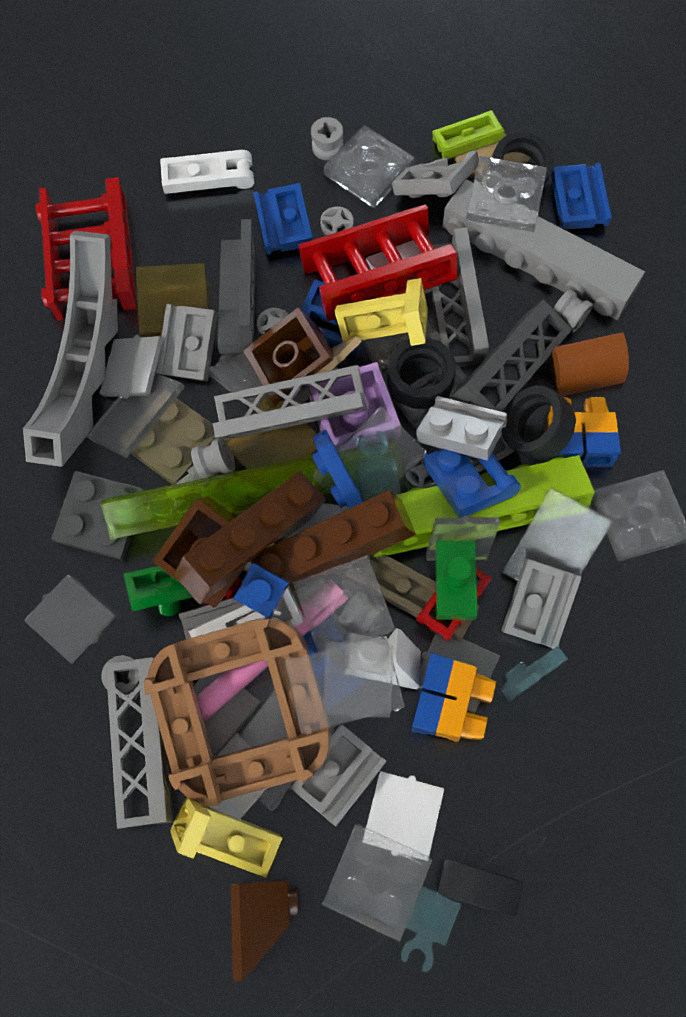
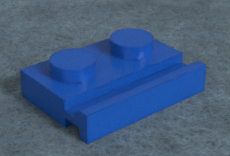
[551,163,612,230]
[253,183,313,255]
[312,429,364,509]

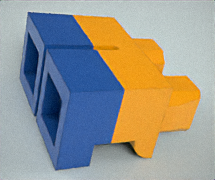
[543,397,621,467]
[412,653,496,742]

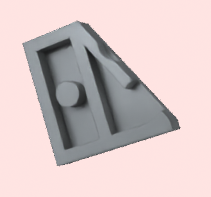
[392,151,480,198]

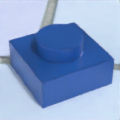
[234,563,290,618]

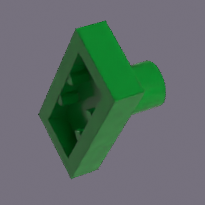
[435,540,477,620]
[123,566,193,616]

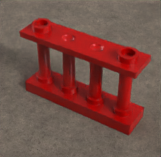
[36,177,137,321]
[298,204,457,322]

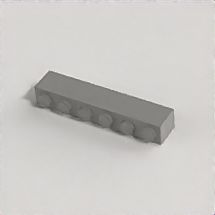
[442,179,645,320]

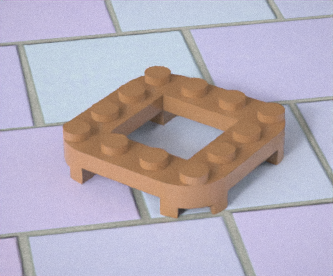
[144,617,331,807]

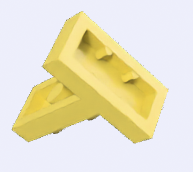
[335,278,428,346]
[170,796,282,878]

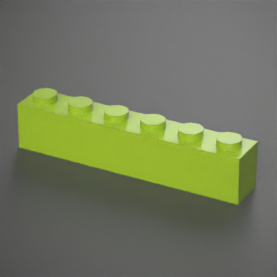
[373,455,595,558]

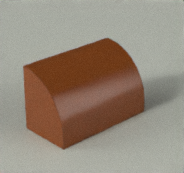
[547,332,629,397]

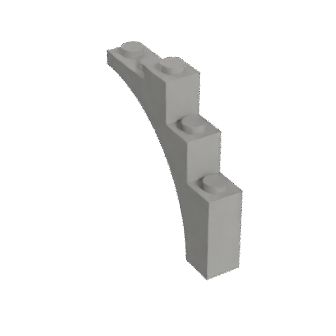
[23,231,118,467]

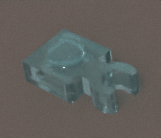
[356,431,401,501]
[501,646,568,702]
[401,885,461,973]

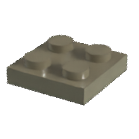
[121,392,217,485]

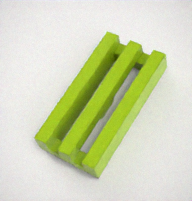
[432,110,504,159]

